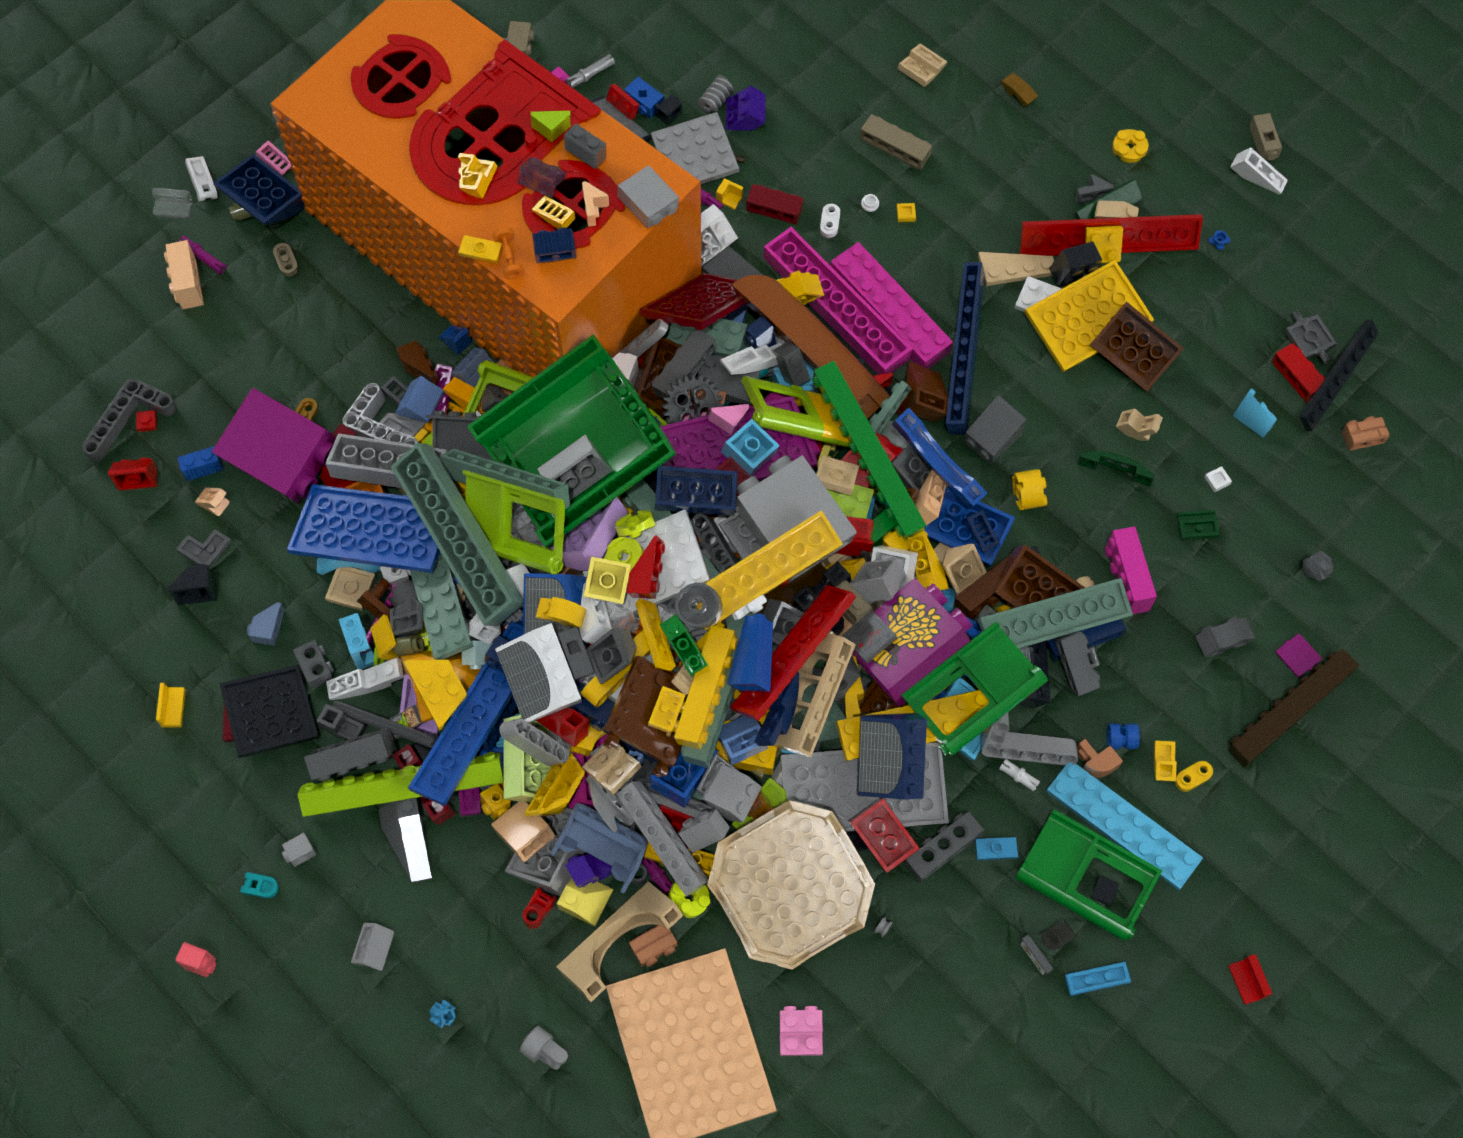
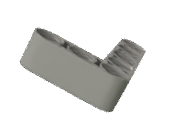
[343,383,418,445]
[981,713,1078,765]

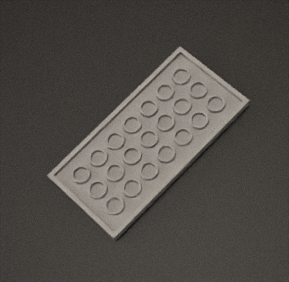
[780,742,949,832]

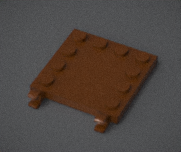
[603,656,689,778]

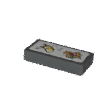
[1019,935,1053,977]

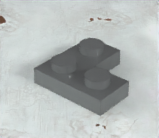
[176,529,232,569]

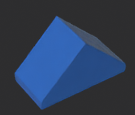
[438,325,471,355]

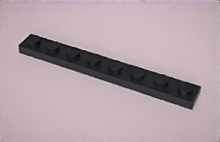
[1299,320,1379,431]

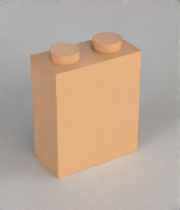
[491,802,556,862]

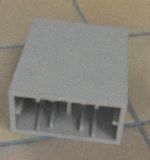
[735,455,857,583]

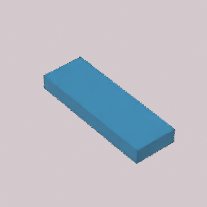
[1064,962,1131,996]

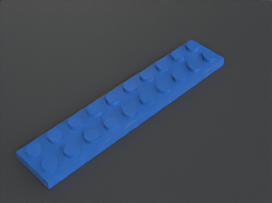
[408,621,523,806]

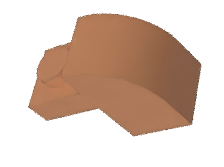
[1077,739,1123,777]

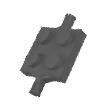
[1285,310,1337,364]

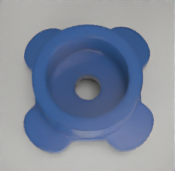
[1209,231,1230,250]

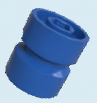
[1107,723,1140,749]

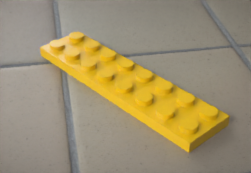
[696,510,843,631]
[836,690,989,761]

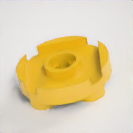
[1112,129,1149,163]

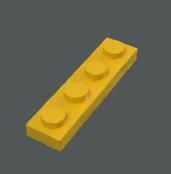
[635,599,676,671]

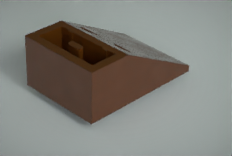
[904,361,949,423]

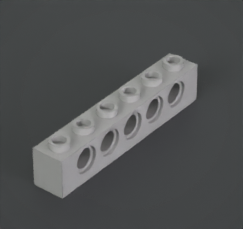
[616,781,708,896]

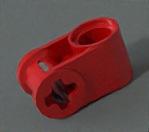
[523,887,557,929]

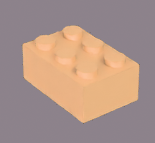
[164,240,204,309]

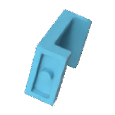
[339,613,374,669]

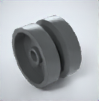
[675,582,723,629]

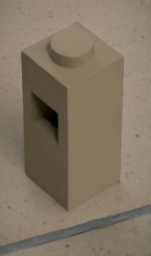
[1249,113,1282,160]

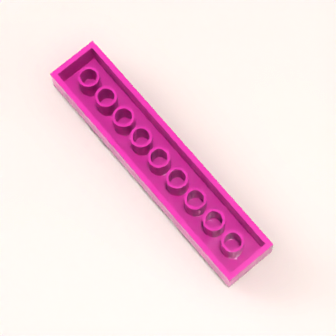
[763,227,913,375]

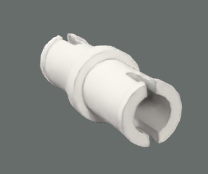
[1000,759,1040,792]

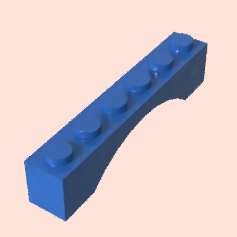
[891,408,987,509]

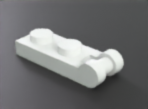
[185,156,218,201]

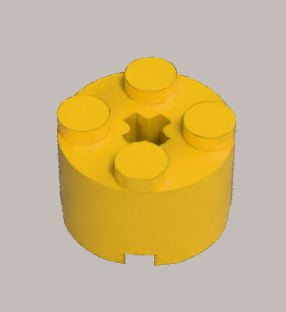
[1012,469,1047,510]

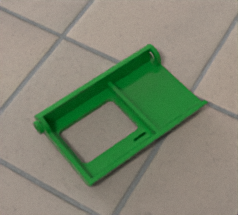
[1015,809,1163,941]

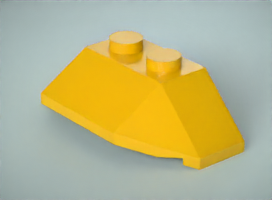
[524,753,585,817]

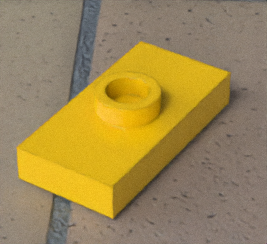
[458,235,503,264]

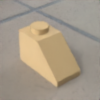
[1094,201,1139,219]

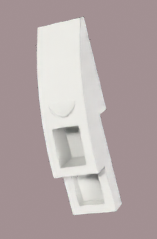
[326,658,404,700]

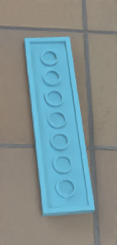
[1046,760,1203,891]

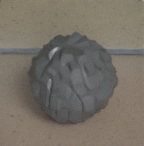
[1303,551,1334,581]

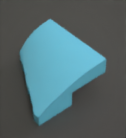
[1233,388,1277,438]

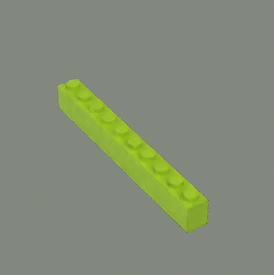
[297,752,504,817]

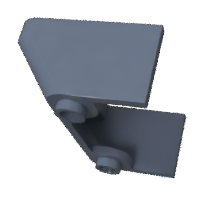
[550,803,648,894]

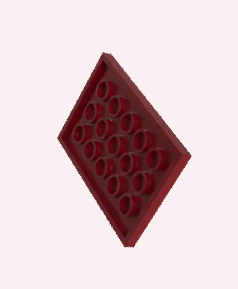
[640,273,747,330]

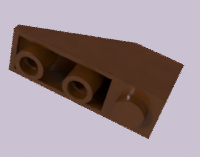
[396,340,439,386]

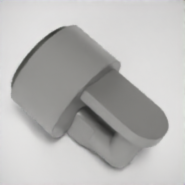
[519,1026,568,1070]

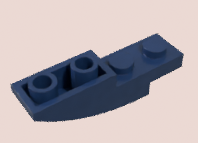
[754,672,799,746]

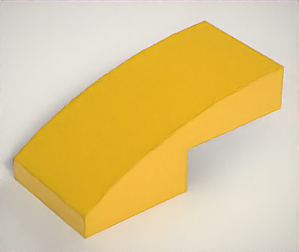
[1154,741,1177,781]

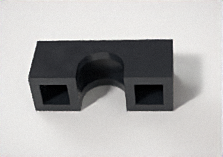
[792,561,852,613]

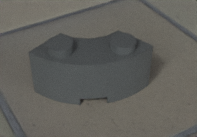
[1195,616,1256,657]

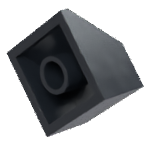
[168,564,217,605]

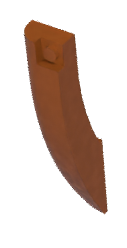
[732,275,890,419]

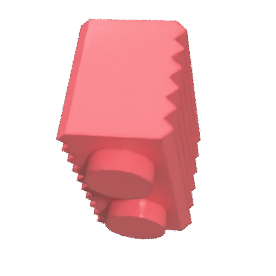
[175,942,216,978]

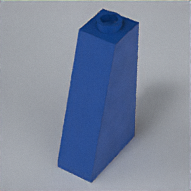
[727,613,773,692]

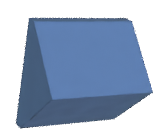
[395,376,444,423]

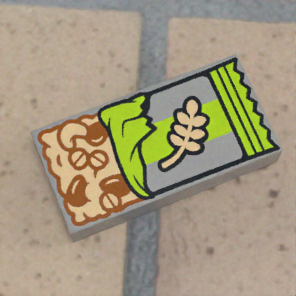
[390,705,424,741]

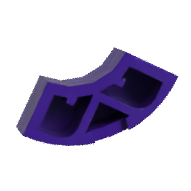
[565,853,612,888]

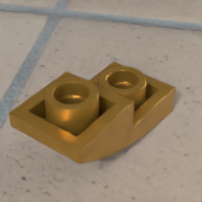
[1000,73,1038,107]

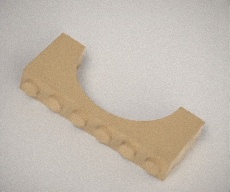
[556,882,683,1002]

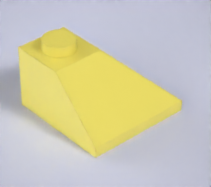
[557,879,613,926]

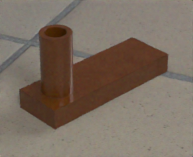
[357,578,391,622]

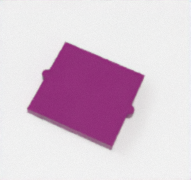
[1275,633,1322,678]

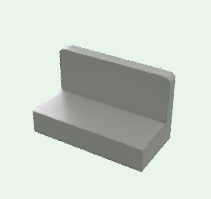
[351,923,394,971]

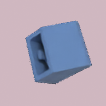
[718,716,768,765]

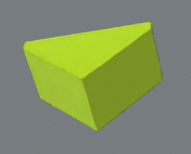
[531,111,571,142]

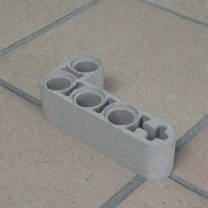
[500,718,571,766]

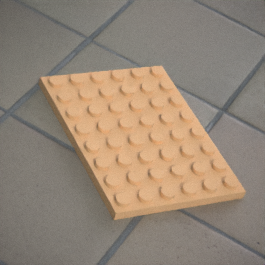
[606,948,777,1138]

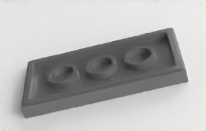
[703,246,763,315]

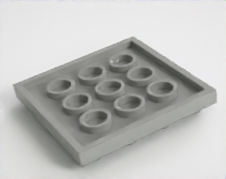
[651,112,739,184]

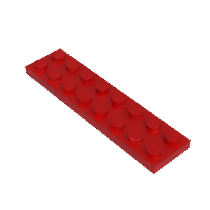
[730,585,856,721]

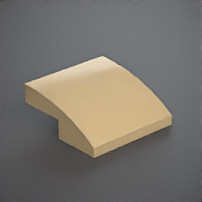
[897,44,947,87]
[582,744,642,795]

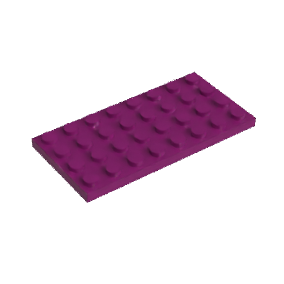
[660,396,818,481]

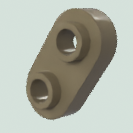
[273,243,298,277]

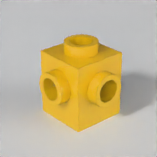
[480,784,512,820]

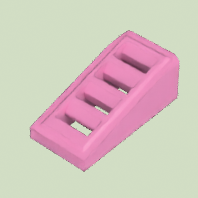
[256,141,292,176]

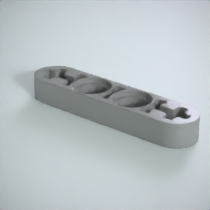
[620,319,669,358]

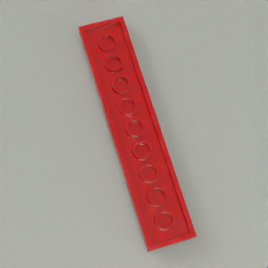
[1020,214,1203,256]

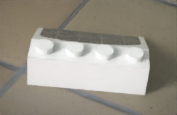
[495,623,582,723]

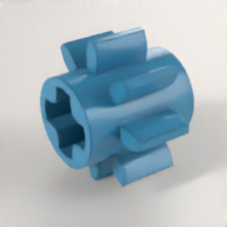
[429,1000,456,1028]

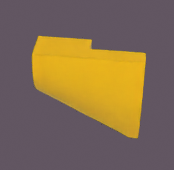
[458,153,498,199]

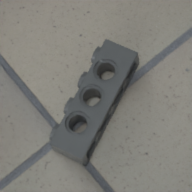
[904,811,984,883]

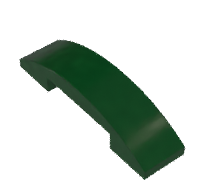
[1077,451,1155,487]

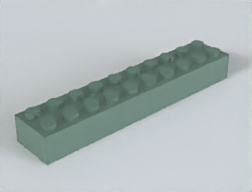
[391,442,523,626]

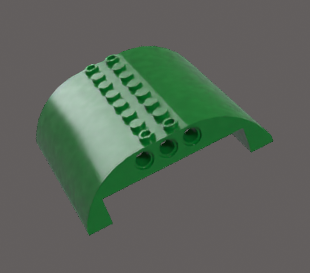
[467,334,677,548]

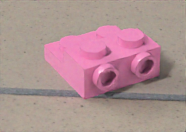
[779,1006,823,1056]

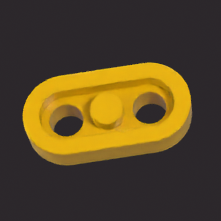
[1175,761,1213,792]

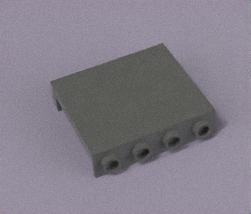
[425,411,493,461]

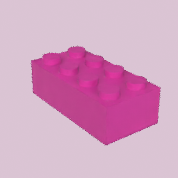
[1105,526,1157,614]

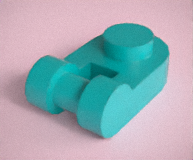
[240,872,279,899]

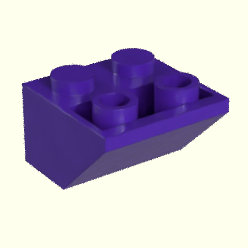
[725,85,766,131]

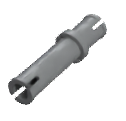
[566,54,615,88]

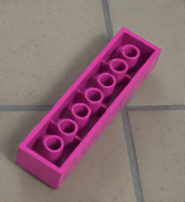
[830,242,953,368]

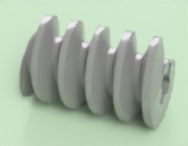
[698,75,734,113]

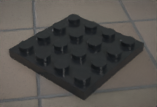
[219,665,318,758]

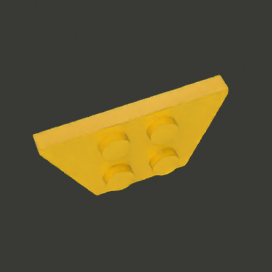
[404,660,467,730]

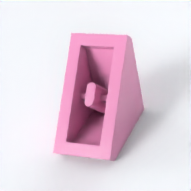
[708,404,749,435]

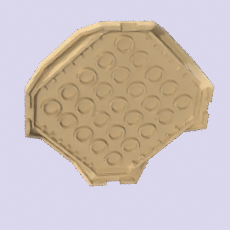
[707,800,875,970]

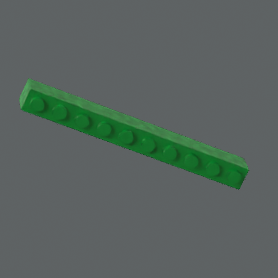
[812,361,927,541]

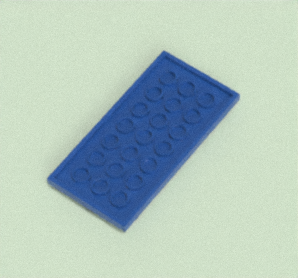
[287,484,440,573]

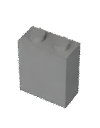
[617,165,679,229]

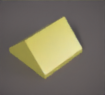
[583,556,631,604]

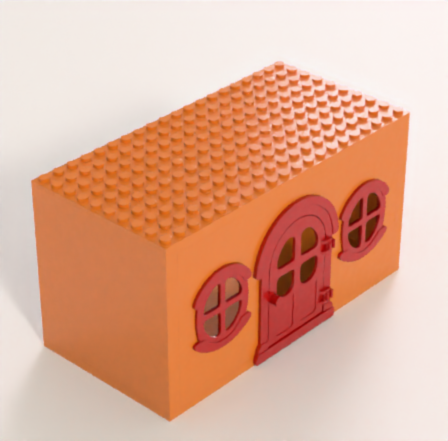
[270,0,701,377]

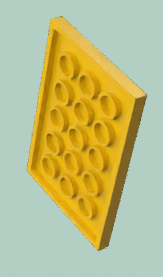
[1024,260,1154,372]

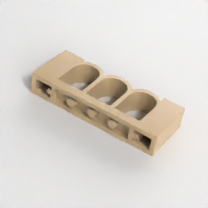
[774,634,856,757]

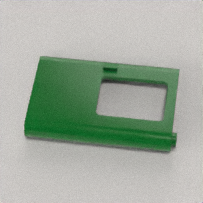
[901,622,1048,756]

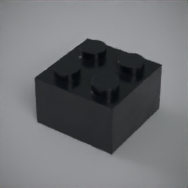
[1049,242,1103,286]

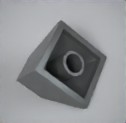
[586,628,636,684]

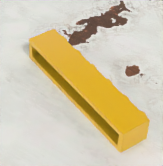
[674,625,739,750]

